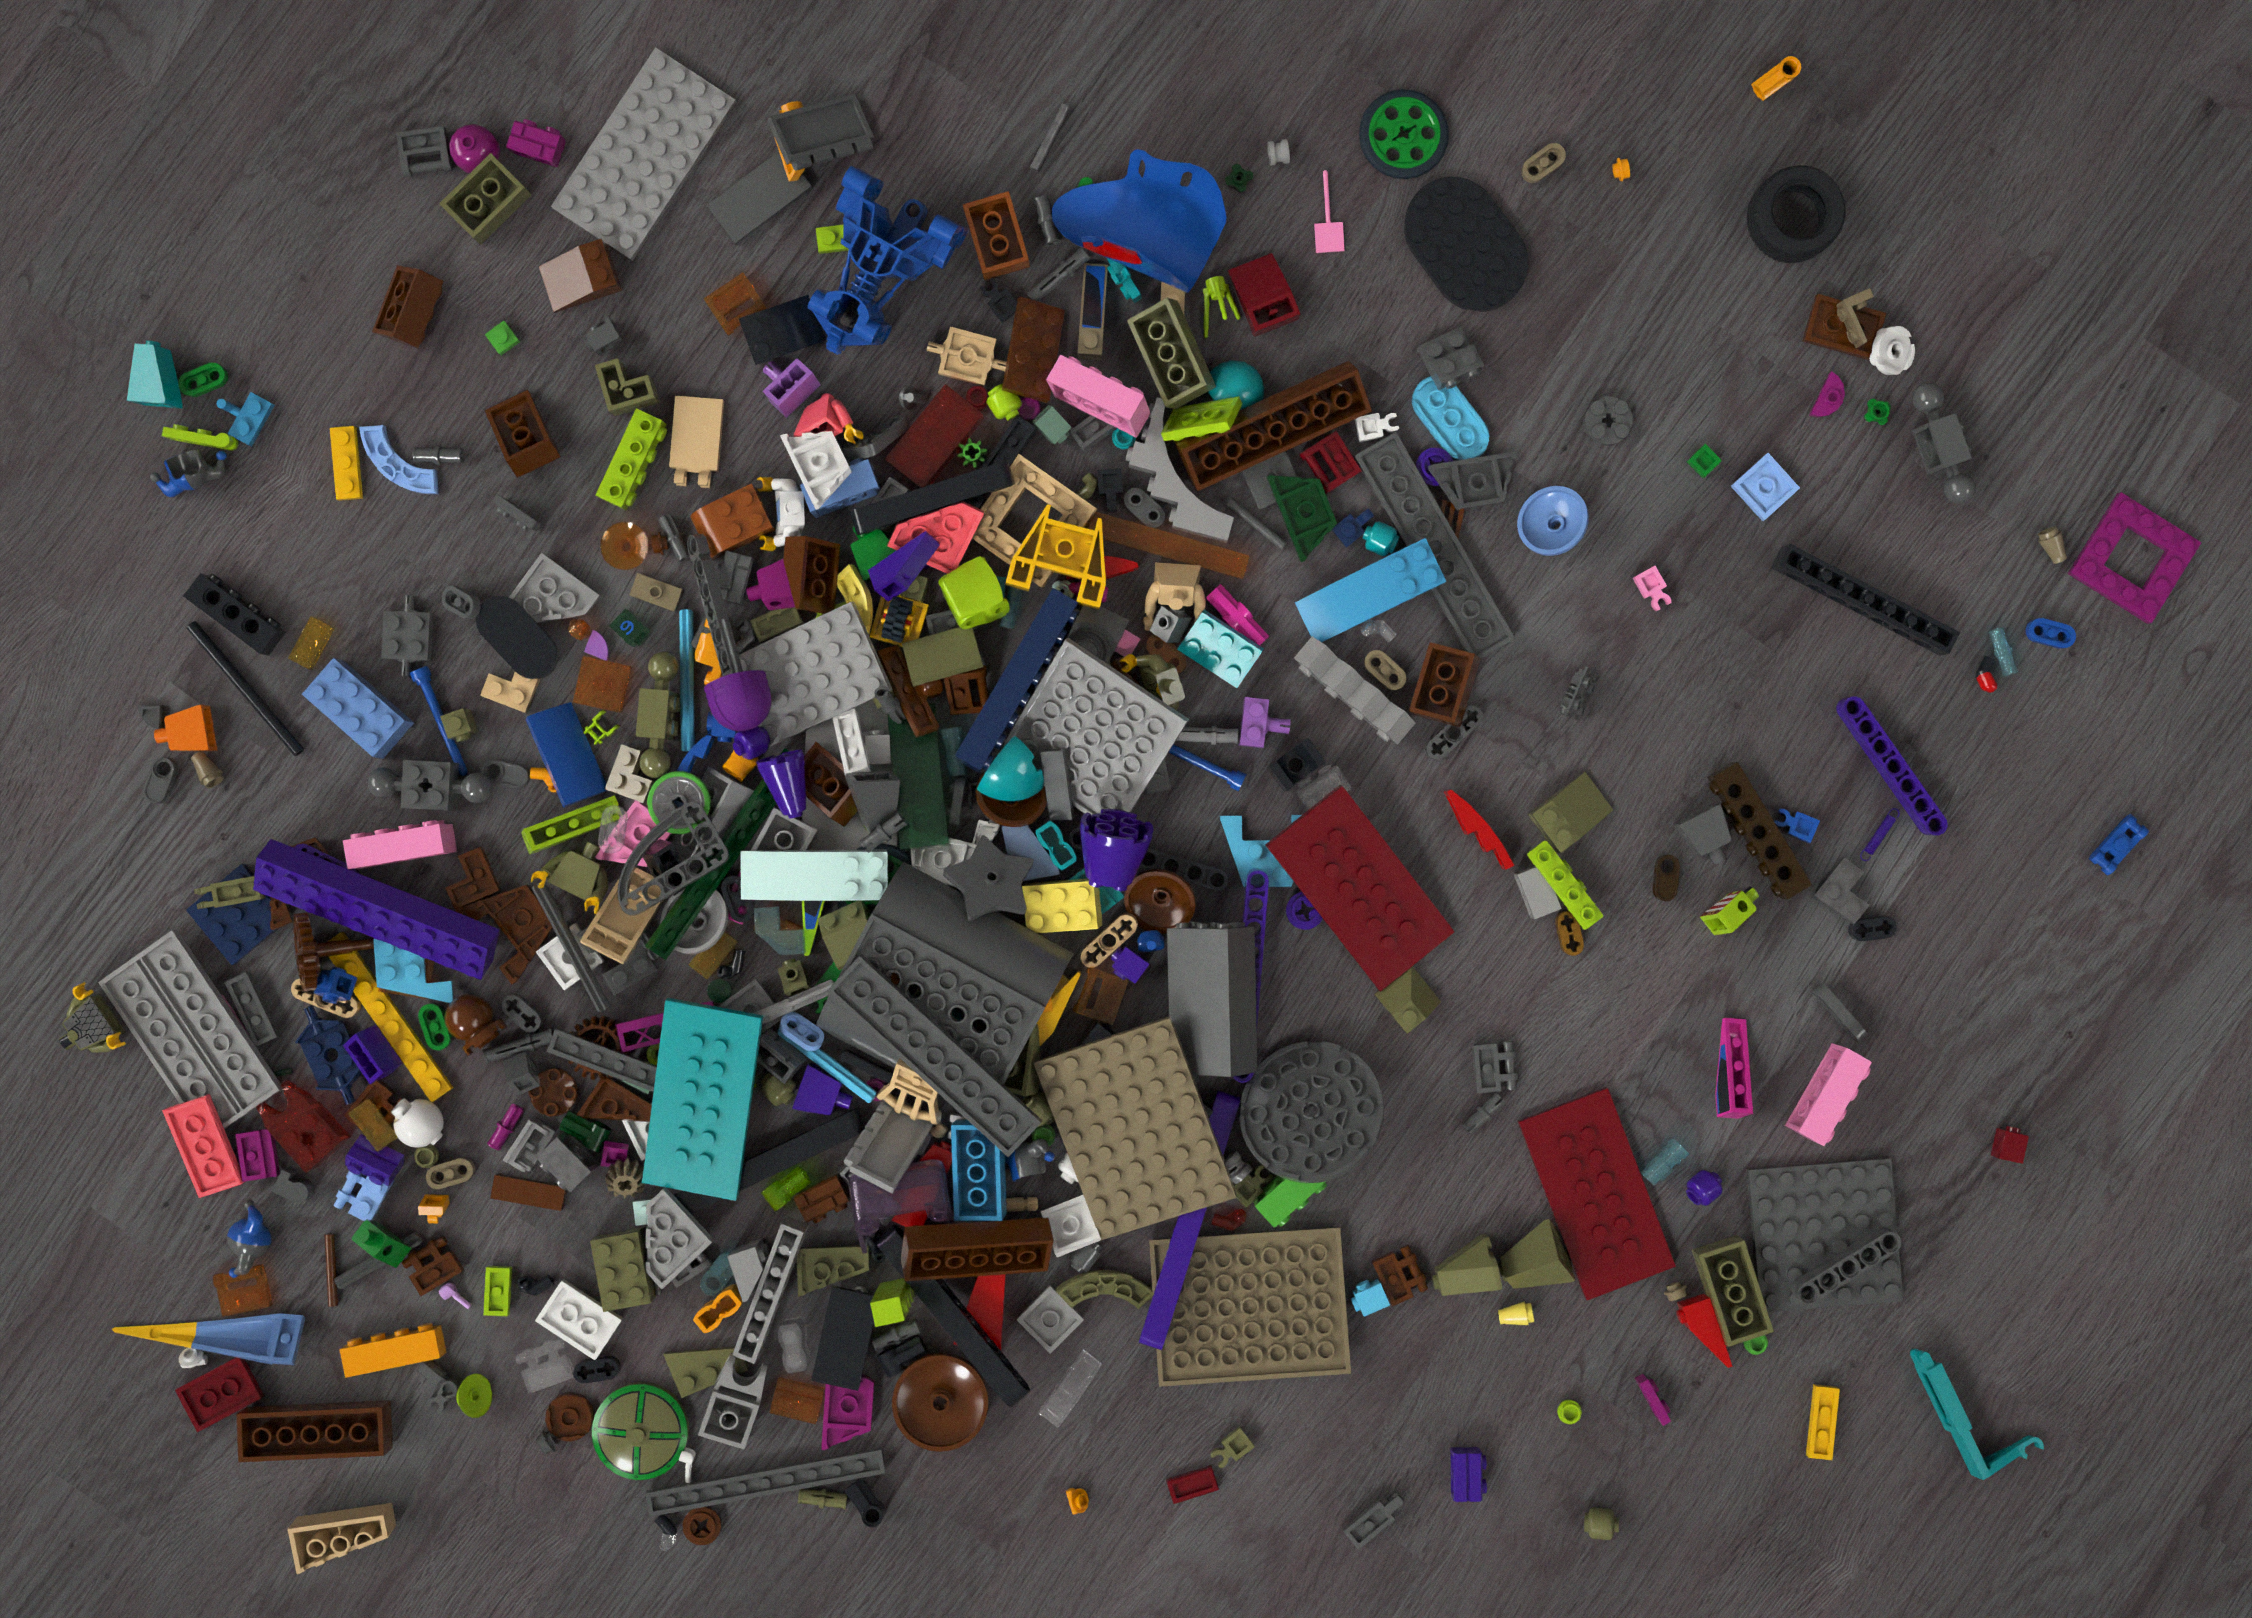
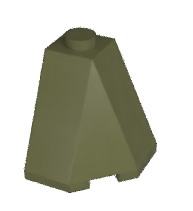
[1500,1219,1575,1289]
[1432,1233,1502,1296]

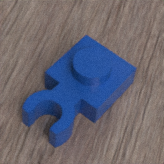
[1774,809,1820,844]

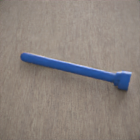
[410,666,468,776]
[1169,745,1247,791]

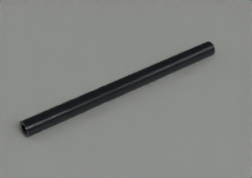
[186,621,304,756]

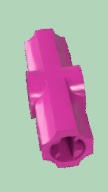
[1205,584,1269,645]

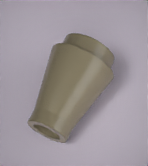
[2038,526,2067,564]
[191,751,224,788]

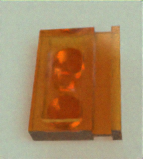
[769,1377,825,1424]

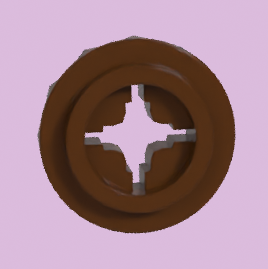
[683,1506,722,1545]

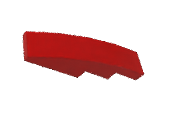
[1444,789,1515,870]

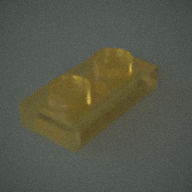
[288,616,335,670]
[689,931,738,980]
[348,1098,398,1152]

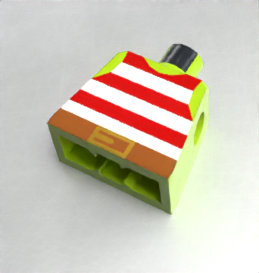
[1700,886,1759,935]

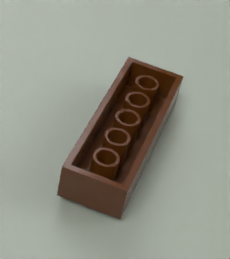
[901,1218,1054,1281]
[236,1400,393,1462]

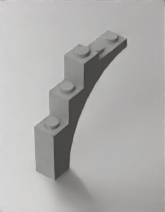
[1126,397,1234,543]

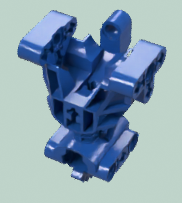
[808,166,968,355]

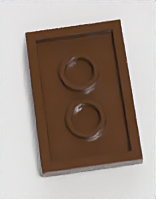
[1802,294,1886,360]

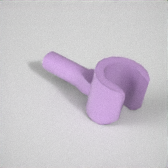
[439,1282,472,1309]

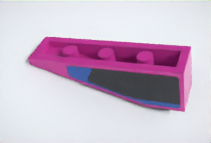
[1715,1018,1753,1119]

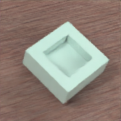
[633,1198,653,1226]

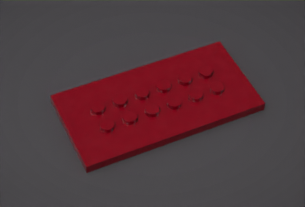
[1265,785,1454,992]
[1517,1087,1676,1300]

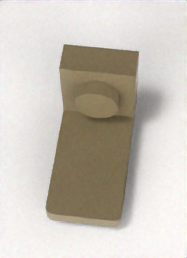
[1836,288,1874,348]

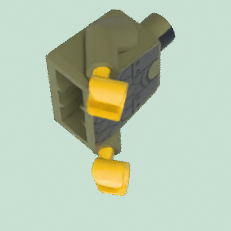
[59,982,126,1053]

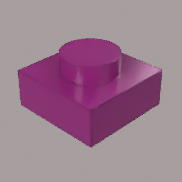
[601,1141,629,1167]

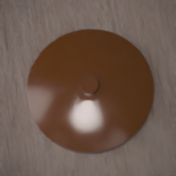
[892,1353,989,1452]

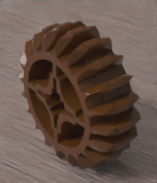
[568,1016,632,1080]

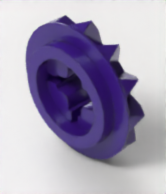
[1416,448,1453,486]
[1286,892,1322,930]

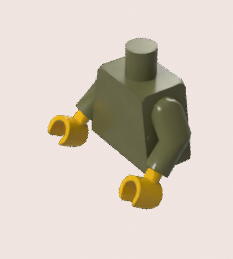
[531,841,609,914]

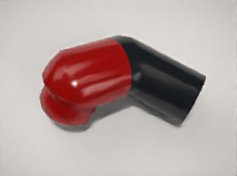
[1975,656,1997,693]

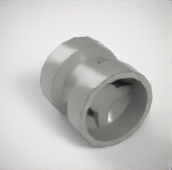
[1224,1151,1253,1184]

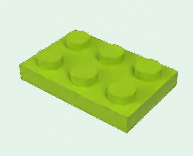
[1161,396,1242,441]

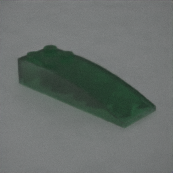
[887,703,951,851]

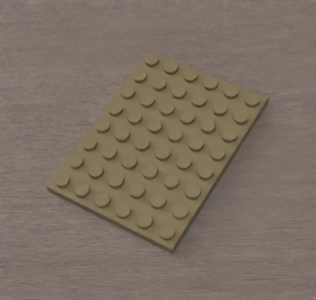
[1033,1016,1237,1240]
[1149,1227,1351,1387]

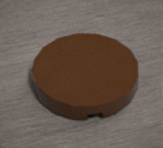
[545,1392,595,1442]

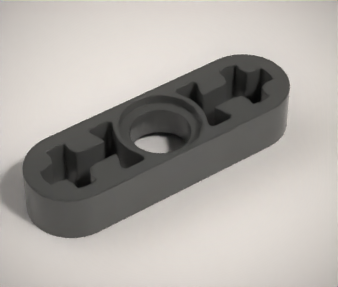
[1425,705,1483,760]
[1812,983,1868,1043]

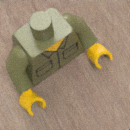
[1119,654,1185,711]

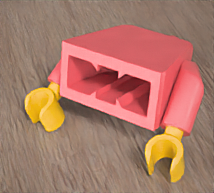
[793,393,864,444]

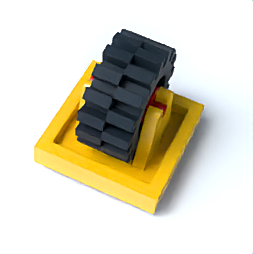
[869,596,929,647]

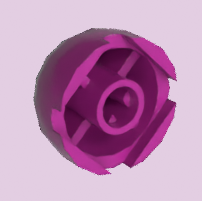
[449,124,500,174]

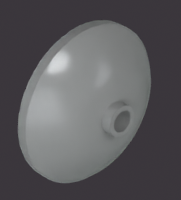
[660,889,728,954]

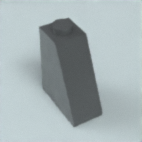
[845,771,900,833]

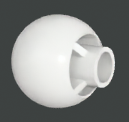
[391,1098,444,1148]

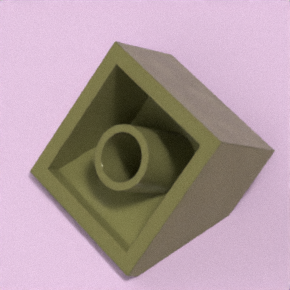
[818,900,872,970]

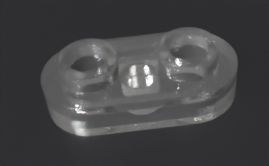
[598,805,628,853]

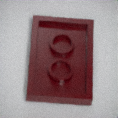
[175,1357,264,1432]

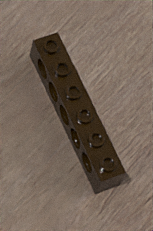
[1707,762,1812,900]

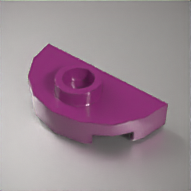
[1809,371,1845,418]

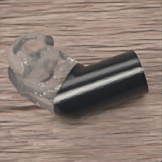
[654,1514,677,1551]

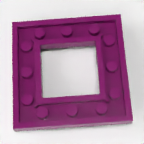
[2067,492,2202,624]

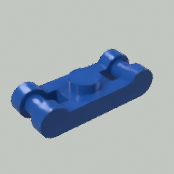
[2089,814,2149,875]

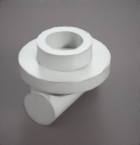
[179,1348,208,1368]

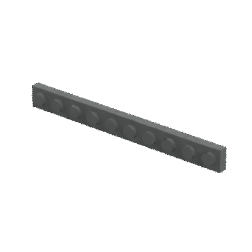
[645,1447,886,1517]

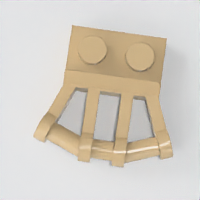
[876,1058,942,1125]

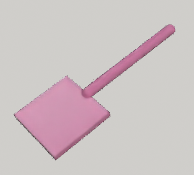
[1314,170,1345,253]

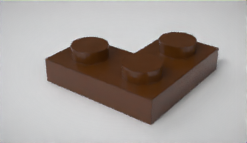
[445,847,501,910]

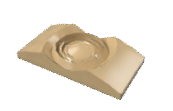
[580,868,665,964]

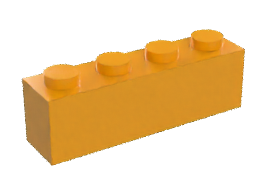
[340,1323,447,1378]

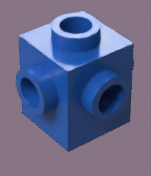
[314,967,357,1004]

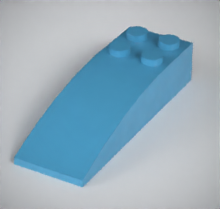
[1295,538,1446,642]

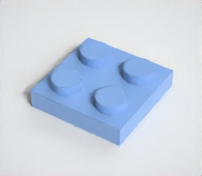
[1731,453,1800,521]

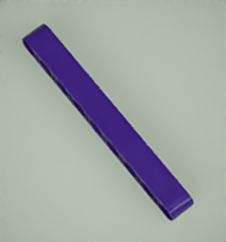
[1233,868,1269,1083]

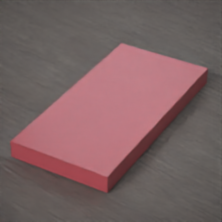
[162,1094,246,1198]

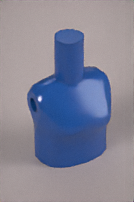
[1137,930,1165,952]

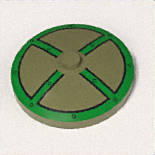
[592,1382,689,1480]

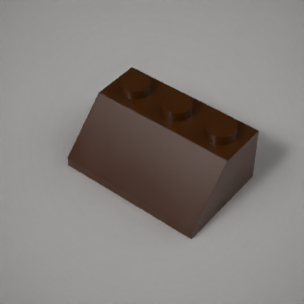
[372,265,444,348]

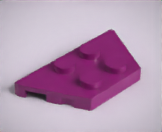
[821,1373,875,1450]

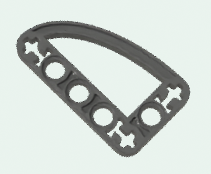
[618,802,729,916]

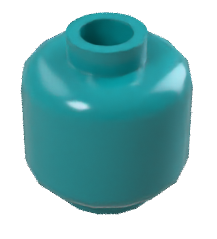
[1362,521,1400,557]

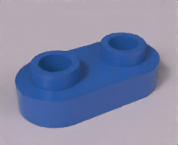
[2026,618,2076,649]

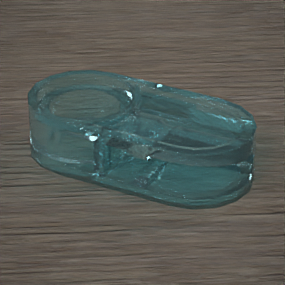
[700,1251,733,1296]

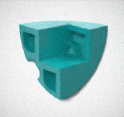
[977,735,1044,801]

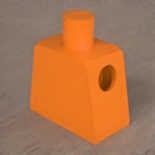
[154,705,218,751]

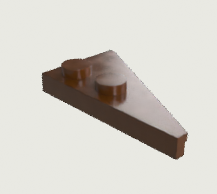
[577,1077,652,1122]

